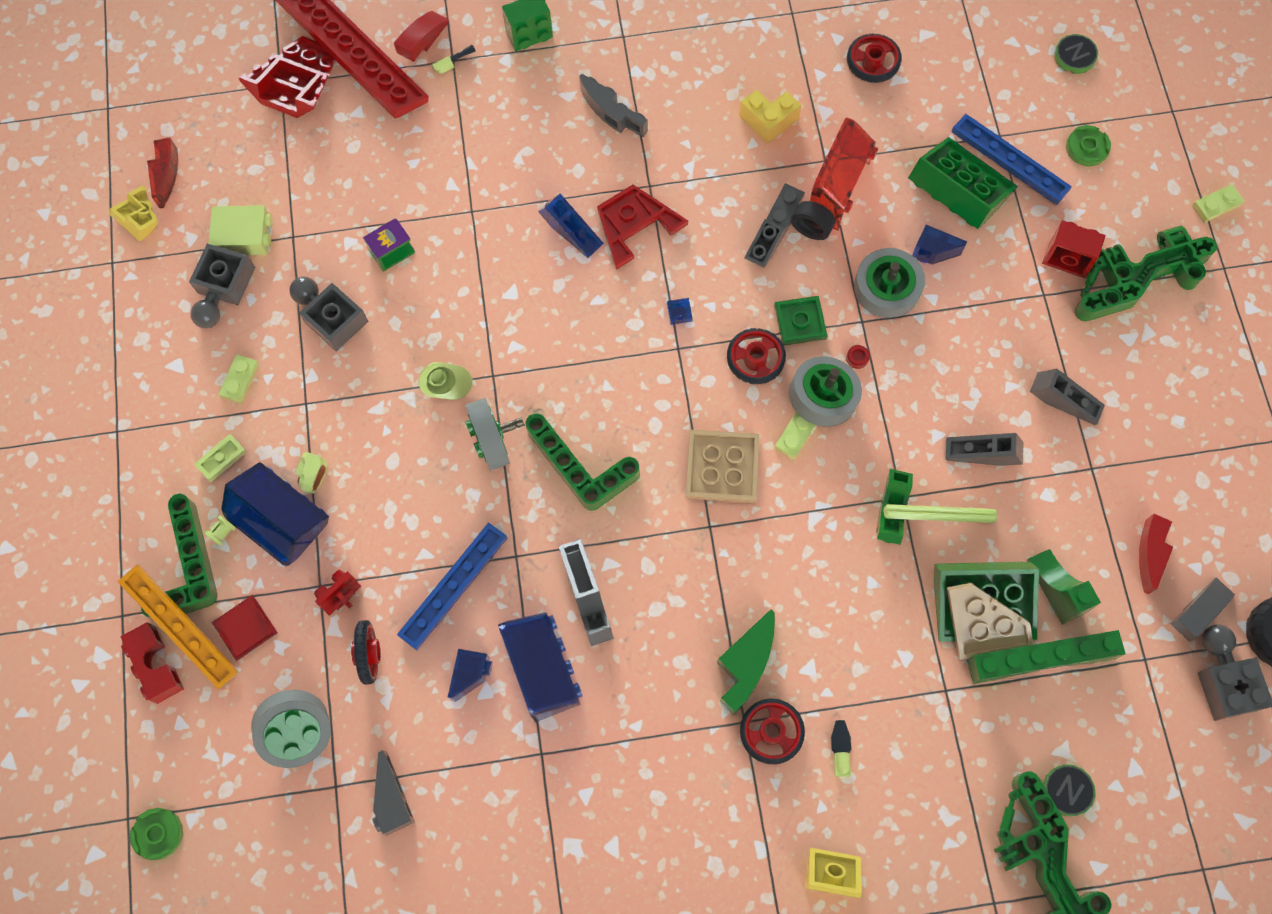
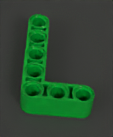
[525,413,640,511]
[141,493,218,621]

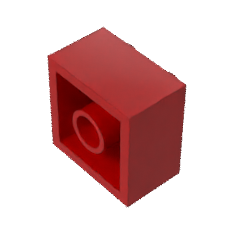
[1042,220,1106,278]

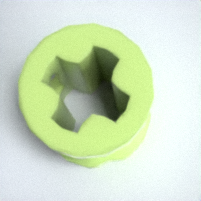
[204,515,236,546]

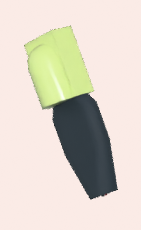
[431,45,476,74]
[831,720,852,777]

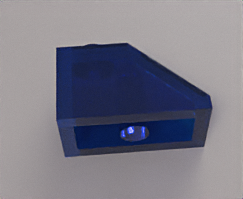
[912,225,967,265]
[448,649,493,702]

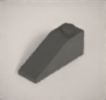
[1030,368,1105,425]
[945,433,1024,466]
[372,750,415,836]

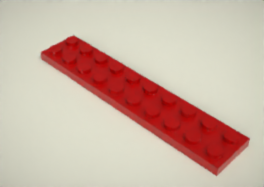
[275,0,429,119]

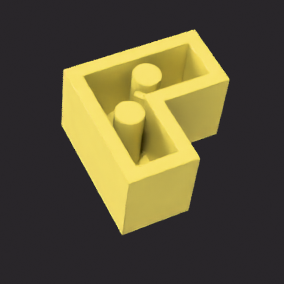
[739,89,801,144]

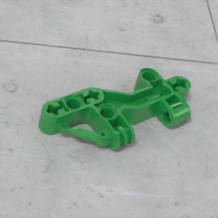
[1074,225,1217,322]
[993,771,1112,914]

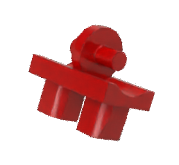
[314,570,361,616]

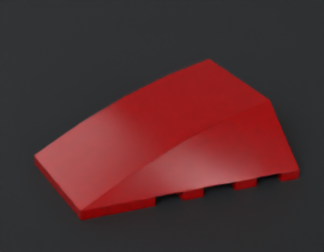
[239,36,336,118]

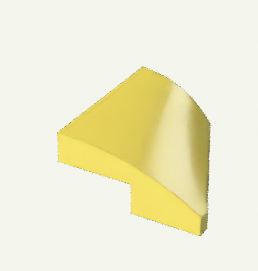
[109,185,158,242]

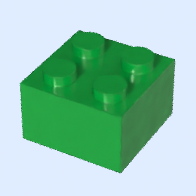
[502,0,553,51]

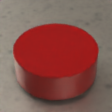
[846,345,870,369]

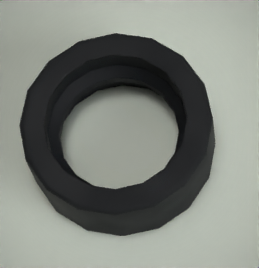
[791,201,836,240]

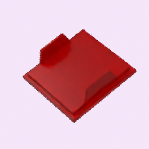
[211,594,278,661]

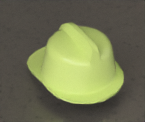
[419,362,472,400]

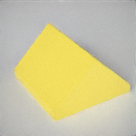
[804,848,862,898]

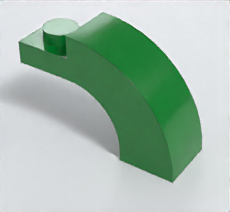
[876,469,913,545]

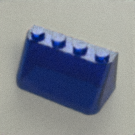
[221,462,329,566]
[498,612,583,722]

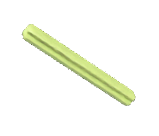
[883,504,998,523]

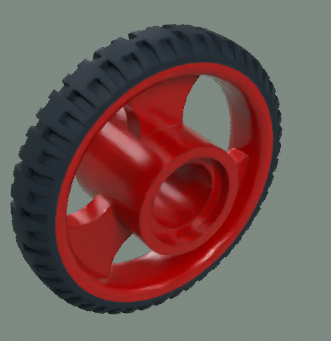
[847,33,902,83]
[727,328,786,384]
[351,620,381,685]
[740,698,805,765]

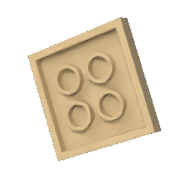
[686,430,759,503]

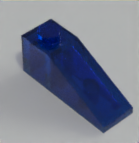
[538,193,604,258]

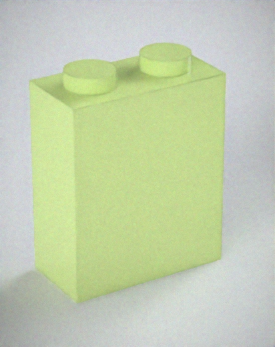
[208,205,273,255]

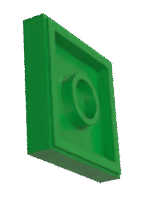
[774,296,828,346]

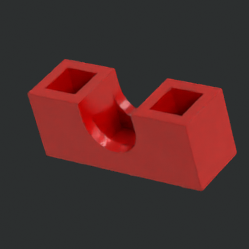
[120,622,184,704]

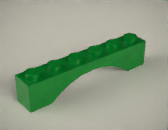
[967,630,1126,684]

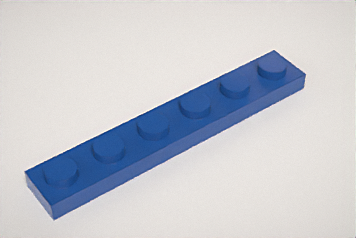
[951,113,1072,205]
[397,522,508,651]

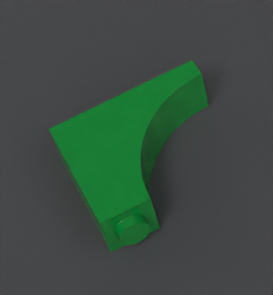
[1026,549,1101,625]

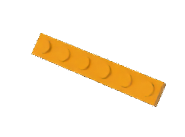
[117,564,239,690]

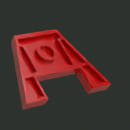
[597,184,688,270]

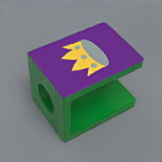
[363,218,415,272]

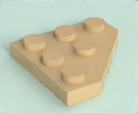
[947,583,1033,660]

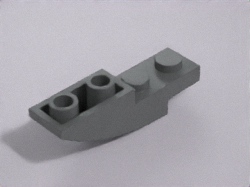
[579,73,648,137]
[744,183,805,268]

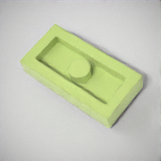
[1192,184,1244,223]
[218,354,259,404]
[775,412,816,460]
[194,434,247,483]

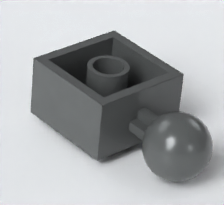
[189,244,256,329]
[289,276,369,352]
[1198,625,1272,721]

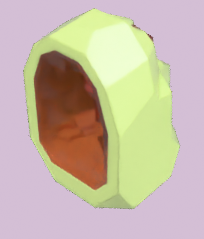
[296,452,328,494]

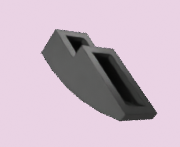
[1170,577,1235,642]

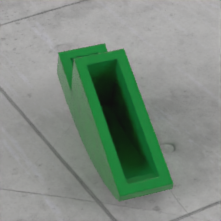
[717,609,775,715]

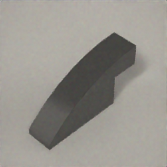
[558,539,614,646]

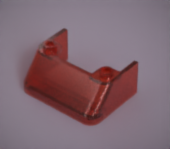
[810,117,879,231]

